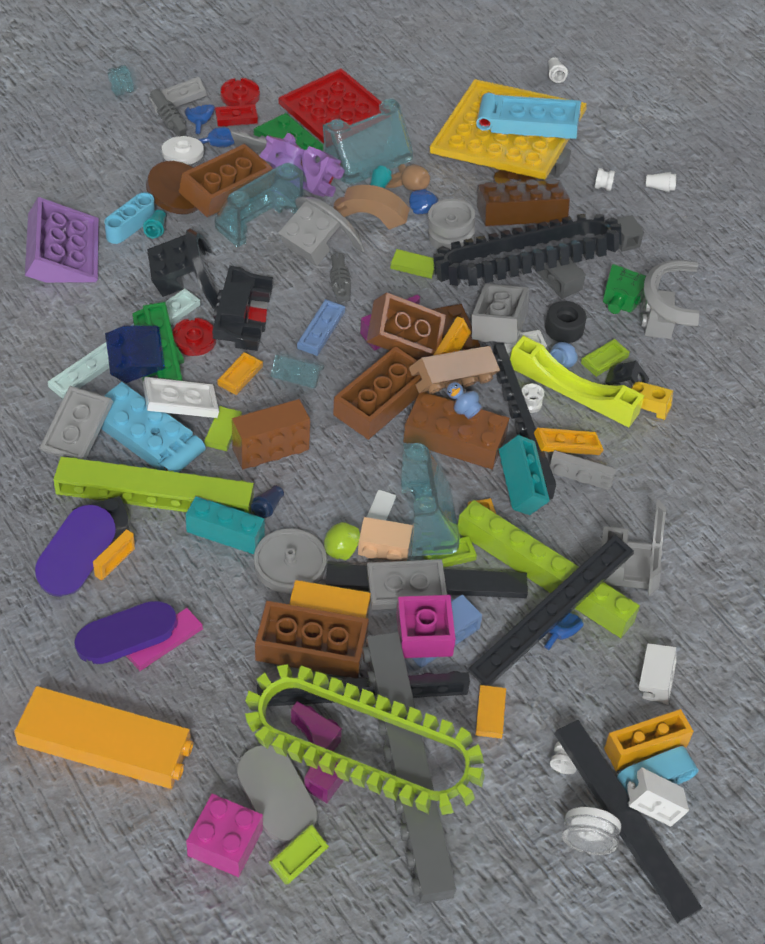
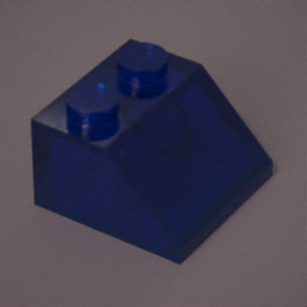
[105,326,165,383]

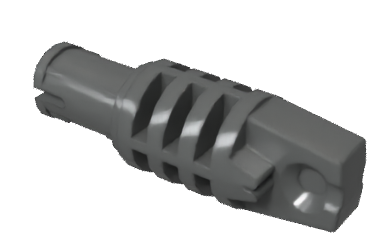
[150,88,186,137]
[330,253,351,303]

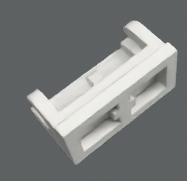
[639,643,677,705]
[628,768,689,826]

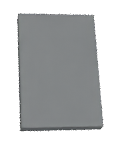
[39,386,113,460]
[367,559,447,610]

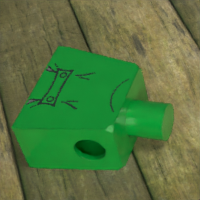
[603,264,646,314]

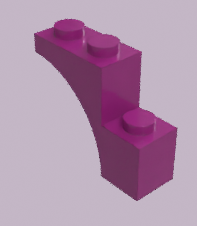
[291,701,344,804]

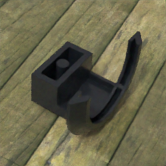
[147,228,218,308]

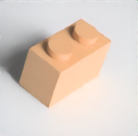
[358,517,413,562]

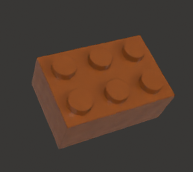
[366,292,446,361]
[232,399,310,470]

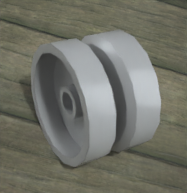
[428,199,475,250]

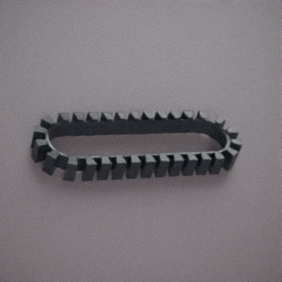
[433,214,622,286]

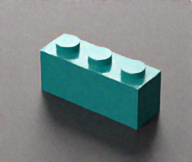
[498,435,550,516]
[185,496,265,554]

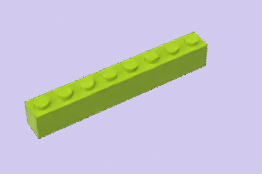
[53,457,254,514]
[457,500,640,638]

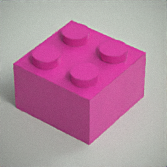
[396,595,456,658]
[186,794,263,877]

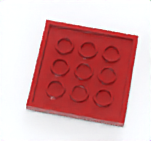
[278,68,391,147]

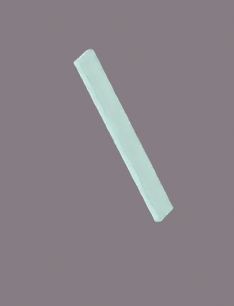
[48,289,200,399]

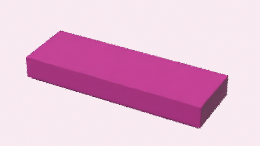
[126,608,203,671]

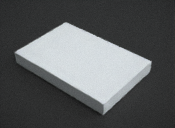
[143,377,219,418]

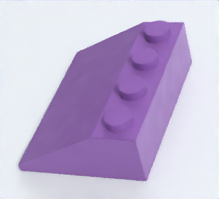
[25,197,99,283]

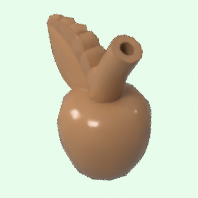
[386,164,430,191]

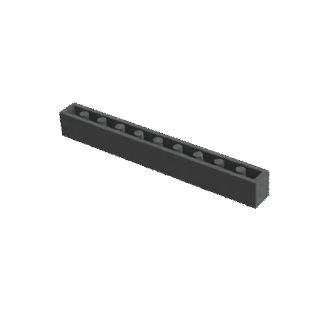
[362,632,456,904]

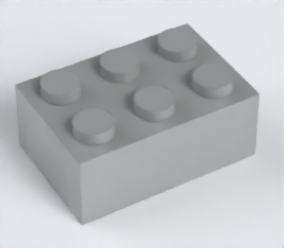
[472,284,529,344]

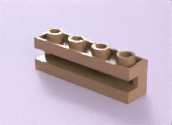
[409,346,500,394]

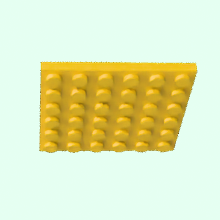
[430,79,587,180]

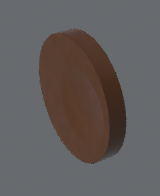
[146,161,198,214]

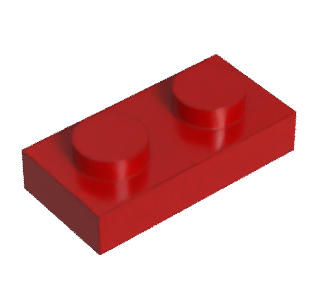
[215,104,258,127]

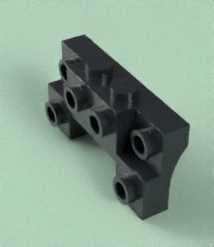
[212,265,273,351]

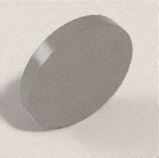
[254,528,327,594]

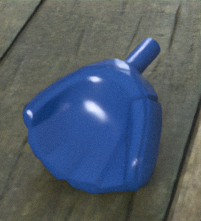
[185,104,215,134]
[199,127,235,148]
[409,189,439,214]
[544,613,584,650]

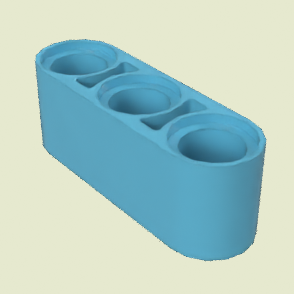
[104,193,155,244]
[617,746,699,796]

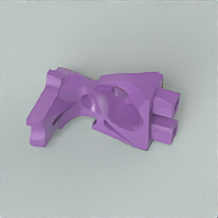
[259,133,345,197]

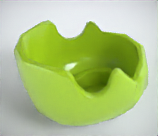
[324,522,360,560]

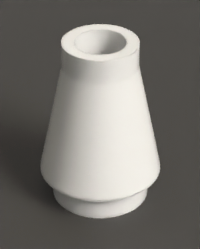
[548,57,568,83]
[646,172,676,192]

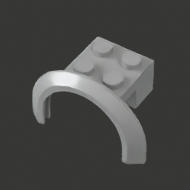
[278,197,365,266]
[641,259,699,339]
[601,500,666,596]

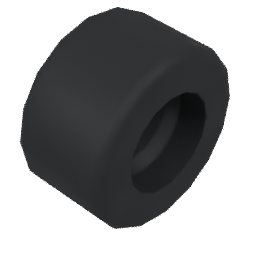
[545,301,587,343]

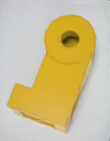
[631,382,673,420]

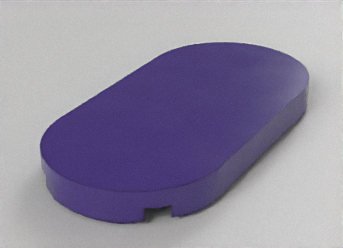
[35,505,115,597]
[74,601,178,664]

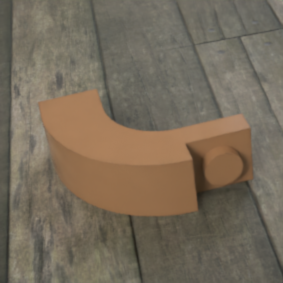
[333,185,410,230]

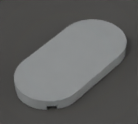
[237,745,317,844]

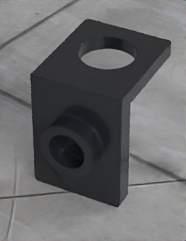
[605,360,649,385]

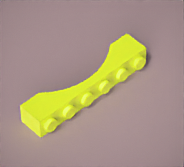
[510,335,644,428]

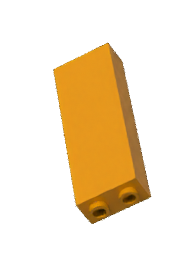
[14,686,194,789]

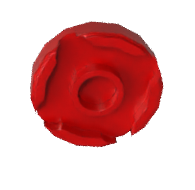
[220,78,260,106]
[172,318,217,356]

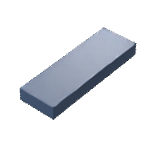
[297,299,346,356]

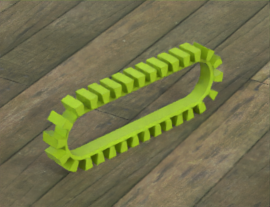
[245,664,485,815]

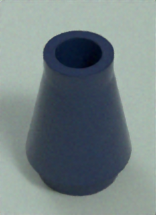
[251,485,284,518]

